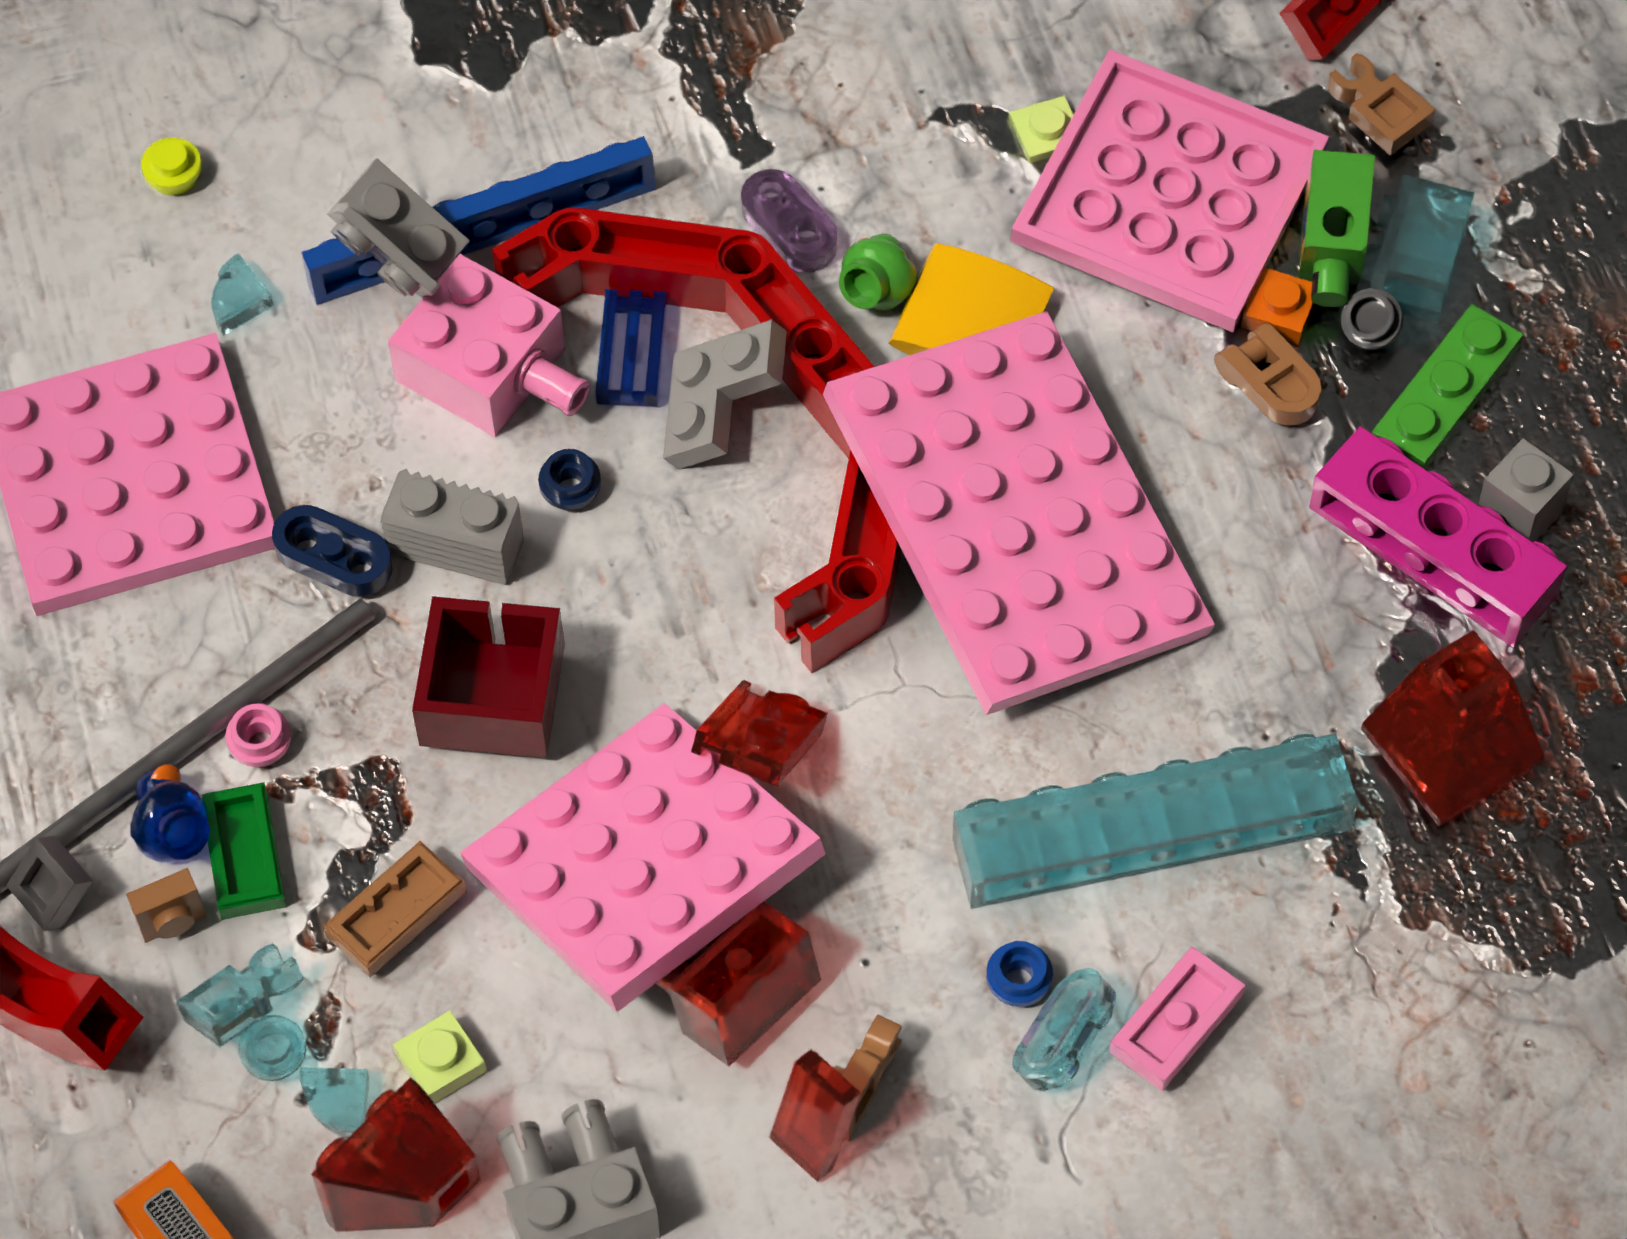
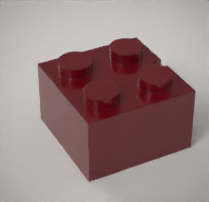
[412,596,565,758]

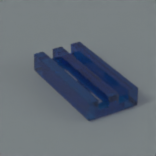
[595,289,667,407]

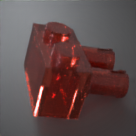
[654,902,821,1067]

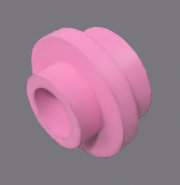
[226,704,291,767]

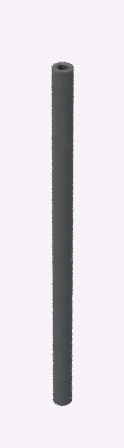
[0,598,375,894]

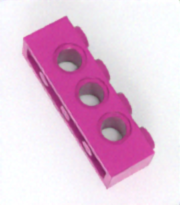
[1309,426,1567,648]

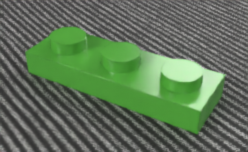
[1372,304,1524,470]

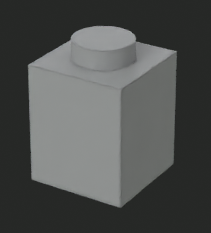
[1478,438,1574,541]

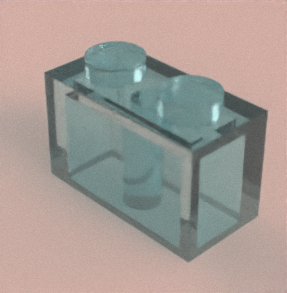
[1361,174,1475,323]

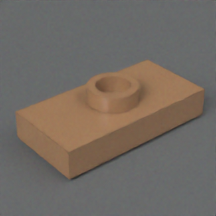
[323,840,467,978]

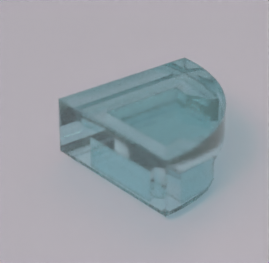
[211,253,274,336]
[300,1067,370,1141]

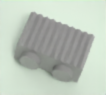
[380,468,524,585]

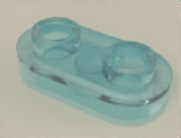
[1012,968,1116,1091]

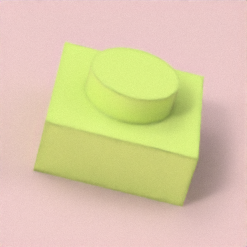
[1009,95,1073,164]
[393,1010,487,1107]

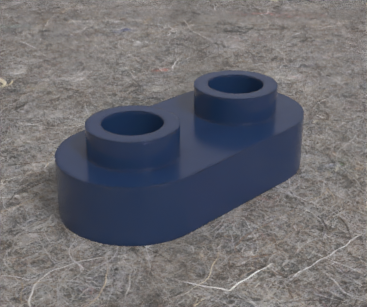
[272,505,393,597]

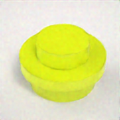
[141,137,202,195]

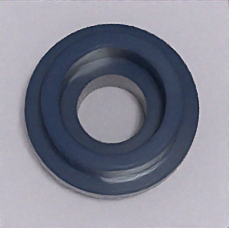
[538,449,601,510]

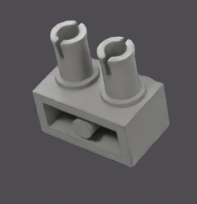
[496,1099,660,1239]

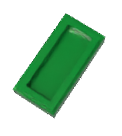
[200,782,286,920]

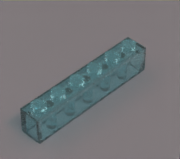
[952,733,1358,909]

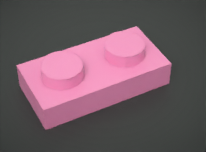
[1109,946,1245,1092]

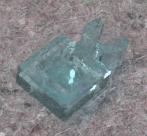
[176,943,304,1047]

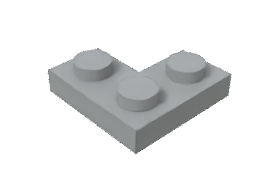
[663,320,787,470]

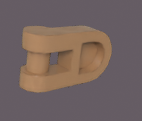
[1214,323,1322,425]

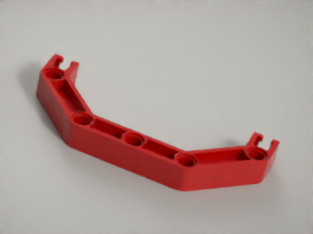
[492,208,901,673]

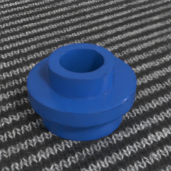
[986,941,1053,1007]

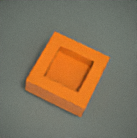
[1241,267,1315,346]

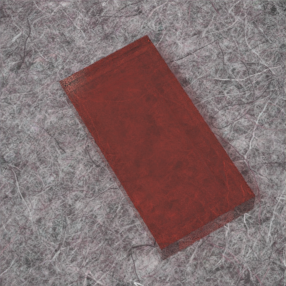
[769,1049,861,1182]

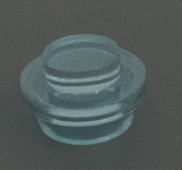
[238,1015,307,1081]

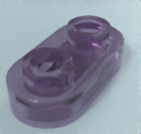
[741,169,837,273]

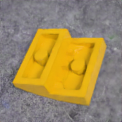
[888,243,1054,356]

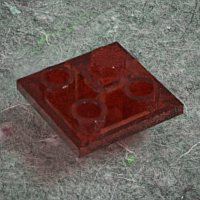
[1361,630,1544,826]
[311,1077,481,1232]

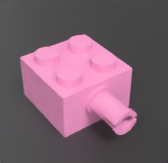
[388,254,590,437]

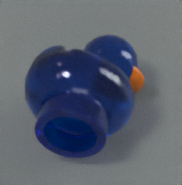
[130,764,210,863]

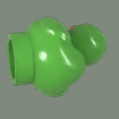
[839,233,917,311]

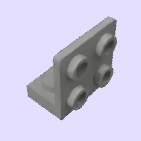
[327,158,470,297]

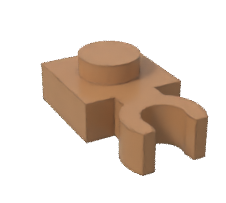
[1327,53,1436,156]
[819,1014,902,1142]

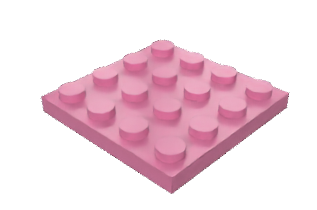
[1010,49,1329,333]
[0,333,275,616]
[460,703,826,1012]

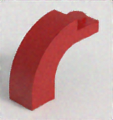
[0,926,144,1071]

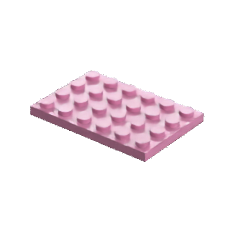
[823,311,1215,715]

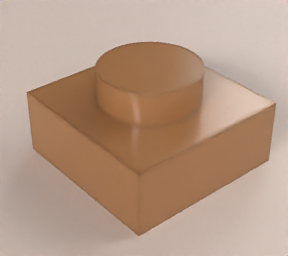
[126,868,206,943]

